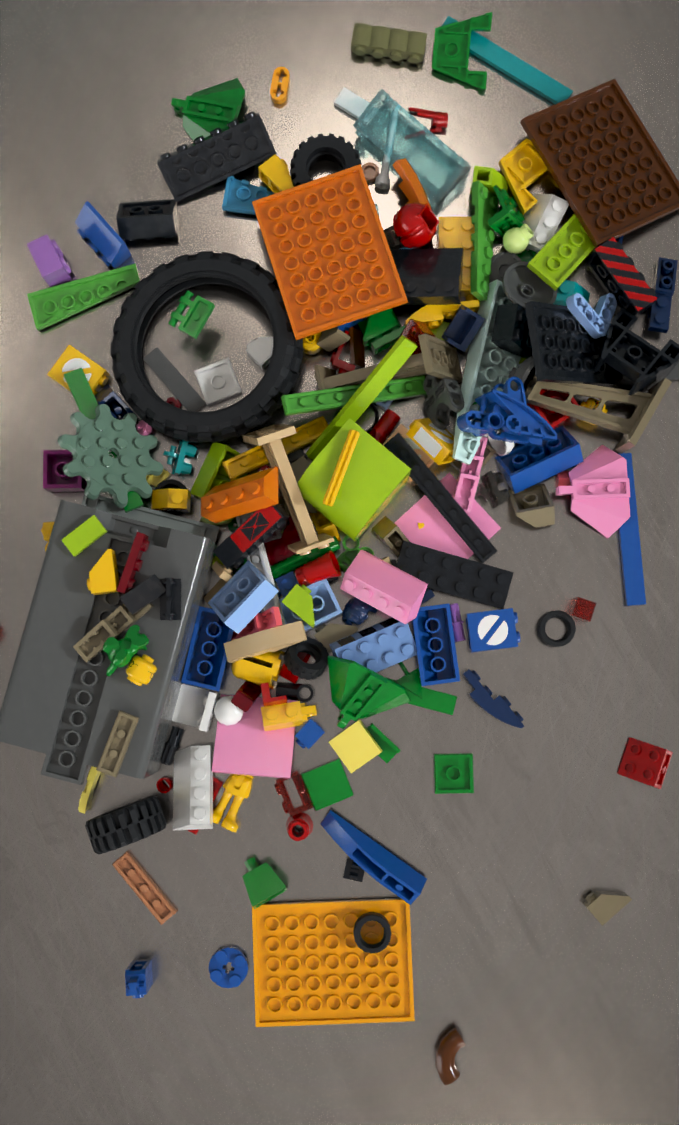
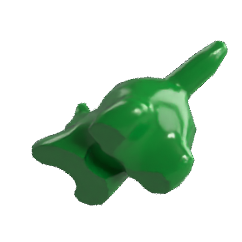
[103,625,149,676]

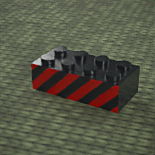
[587,237,657,317]

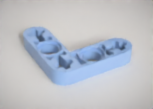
[566,293,617,339]

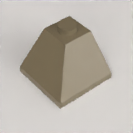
[507,484,555,528]

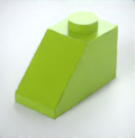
[282,584,315,628]

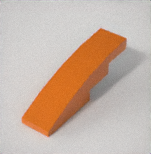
[392,158,437,232]

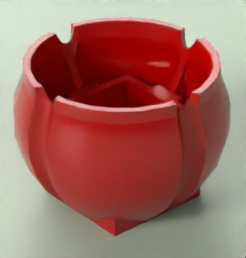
[393,203,439,249]

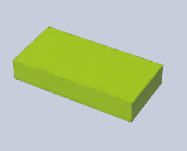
[61,515,108,557]

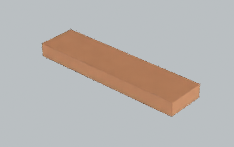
[112,851,177,925]

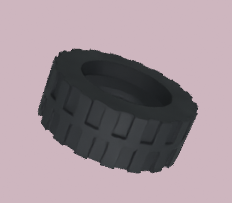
[283,637,329,680]

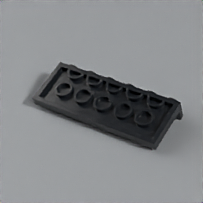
[157,111,277,202]

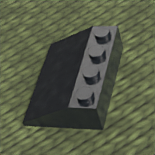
[390,248,464,305]

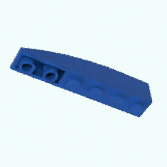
[320,810,427,905]

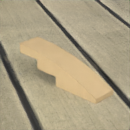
[223,621,307,663]

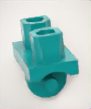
[163,440,197,476]

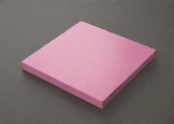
[395,472,501,559]
[212,694,296,779]

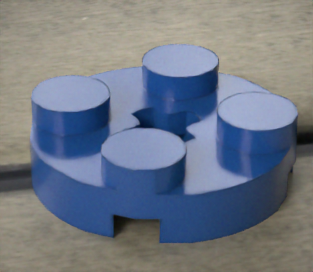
[209,946,249,988]

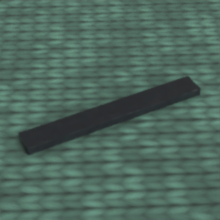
[384,433,498,563]

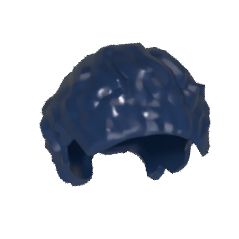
[342,597,378,625]

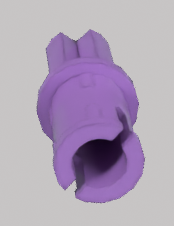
[450,603,466,642]

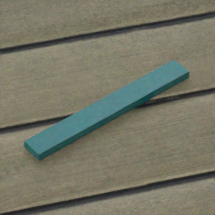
[442,15,573,104]

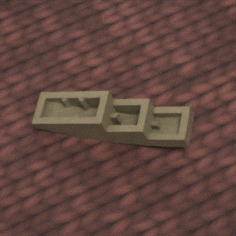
[73,603,154,662]

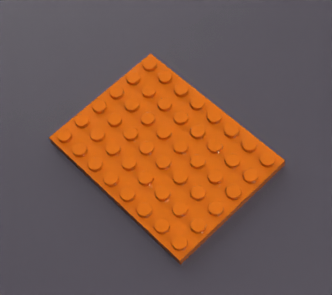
[252,164,408,340]

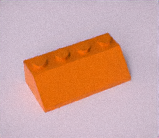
[201,466,278,523]

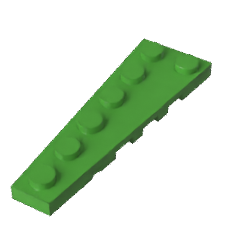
[27,264,140,331]

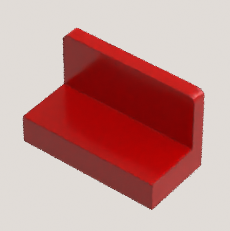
[261,683,287,707]

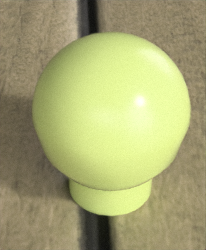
[503,224,534,254]

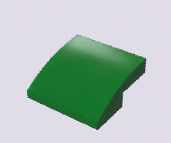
[301,759,354,811]

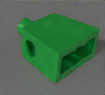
[242,857,287,909]

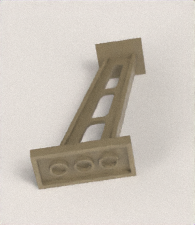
[314,333,463,390]
[525,375,672,454]

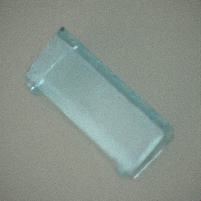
[353,88,471,201]

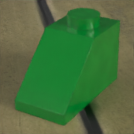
[363,309,398,347]

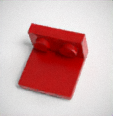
[618,738,673,789]

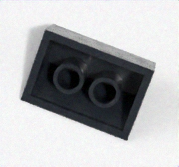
[116,199,177,241]

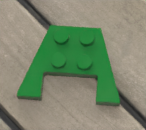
[432,12,493,91]

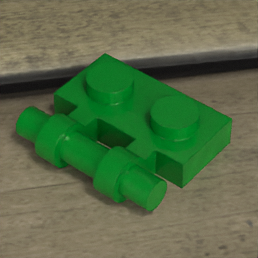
[168,290,215,339]

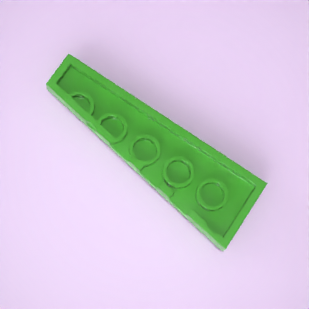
[471,181,498,302]

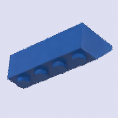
[495,425,583,494]
[412,604,460,686]
[181,606,234,692]

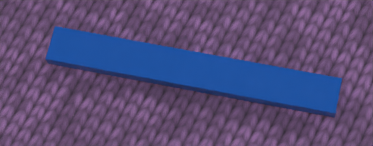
[618,453,646,606]

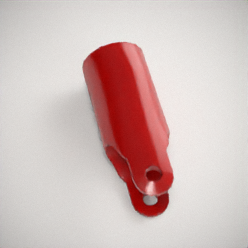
[370,409,401,444]

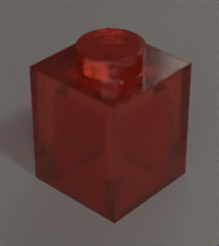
[569,597,596,622]

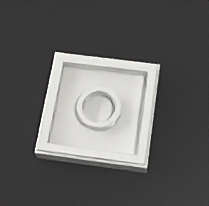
[194,358,242,407]

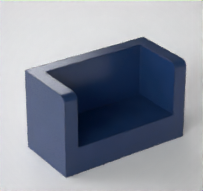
[442,304,485,352]

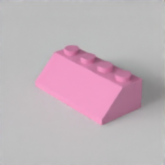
[340,550,428,624]

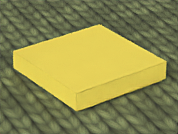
[329,719,383,774]

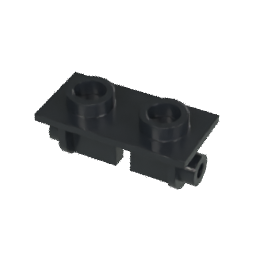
[160,578,181,620]

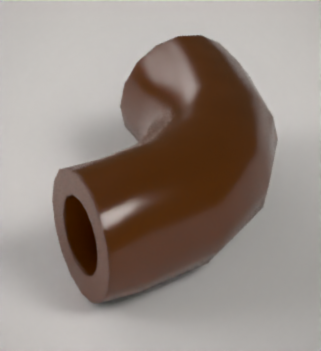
[435,1027,466,1085]

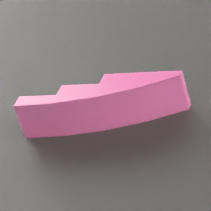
[454,436,488,514]

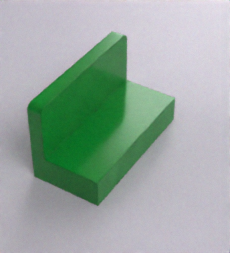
[367,723,401,763]

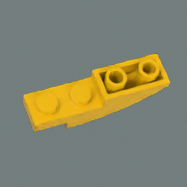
[404,299,480,332]

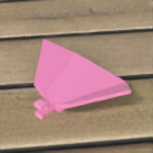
[555,444,630,539]

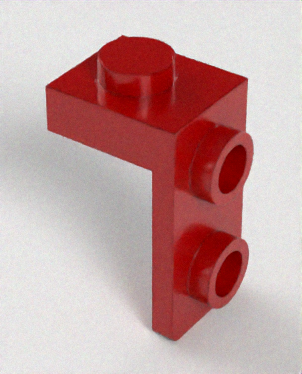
[330,331,356,374]

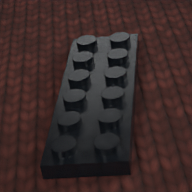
[396,541,514,609]

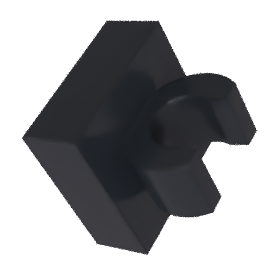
[343,857,364,882]

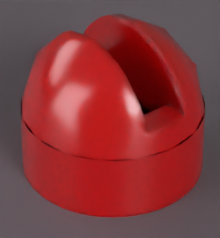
[156,777,173,793]

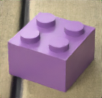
[27,234,72,287]

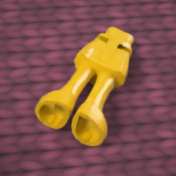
[213,774,253,833]

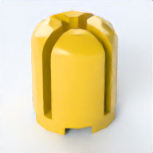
[231,651,285,689]

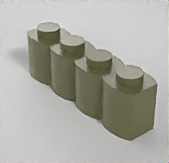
[351,23,427,64]

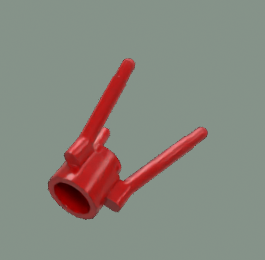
[404,107,448,139]

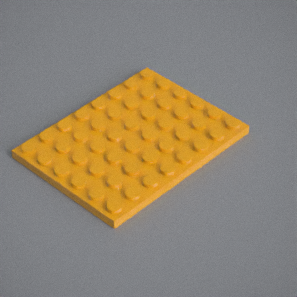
[252,898,415,1027]

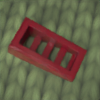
[231,681,262,712]

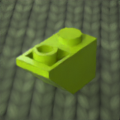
[470,166,508,198]

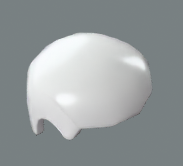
[214,696,244,726]

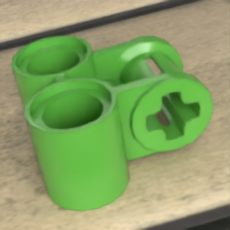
[337,536,374,572]

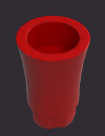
[295,550,341,586]
[286,812,313,841]

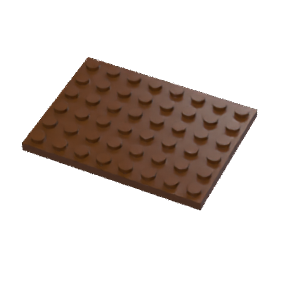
[520,79,679,248]

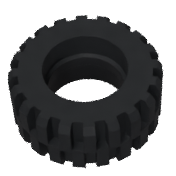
[290,133,362,187]
[85,795,167,854]

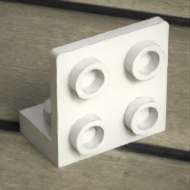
[172,684,219,732]

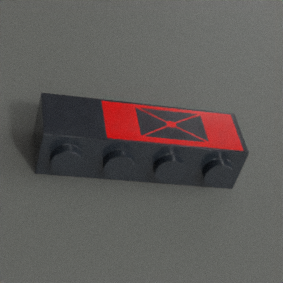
[213,503,290,569]

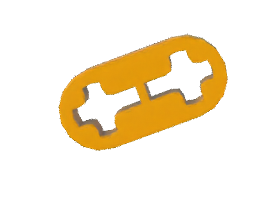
[270,67,290,104]

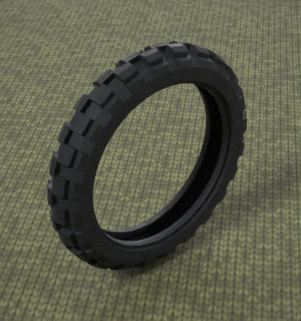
[111,251,304,443]

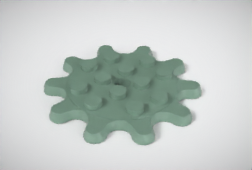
[57,404,163,508]

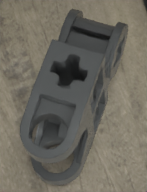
[423,375,464,430]

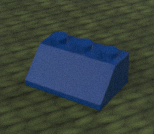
[75,201,132,269]

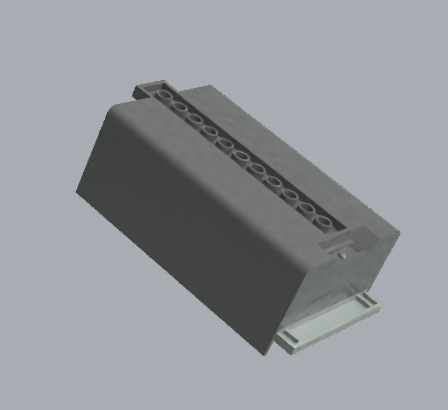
[0,493,219,785]

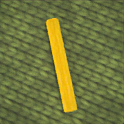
[323,429,360,507]

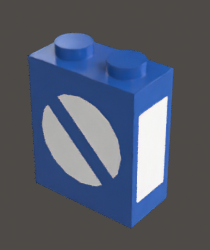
[465,608,520,653]

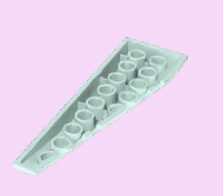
[452,280,521,465]

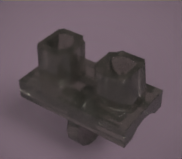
[476,471,510,509]

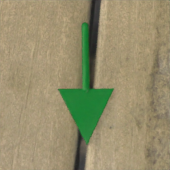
[395,662,423,699]

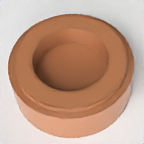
[362,162,379,183]

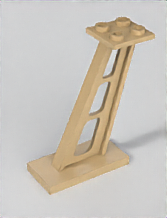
[242,423,334,556]

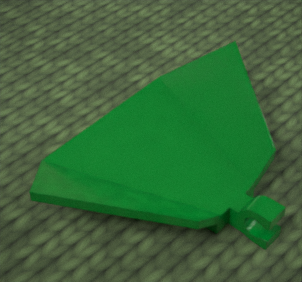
[171,78,246,140]
[328,656,411,729]

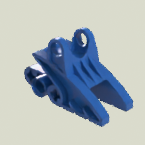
[457,377,557,447]

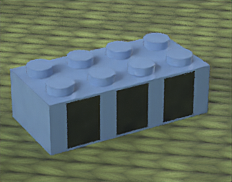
[329,617,417,672]

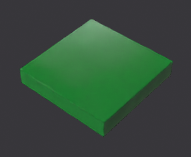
[433,753,474,794]

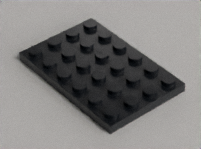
[525,301,615,387]

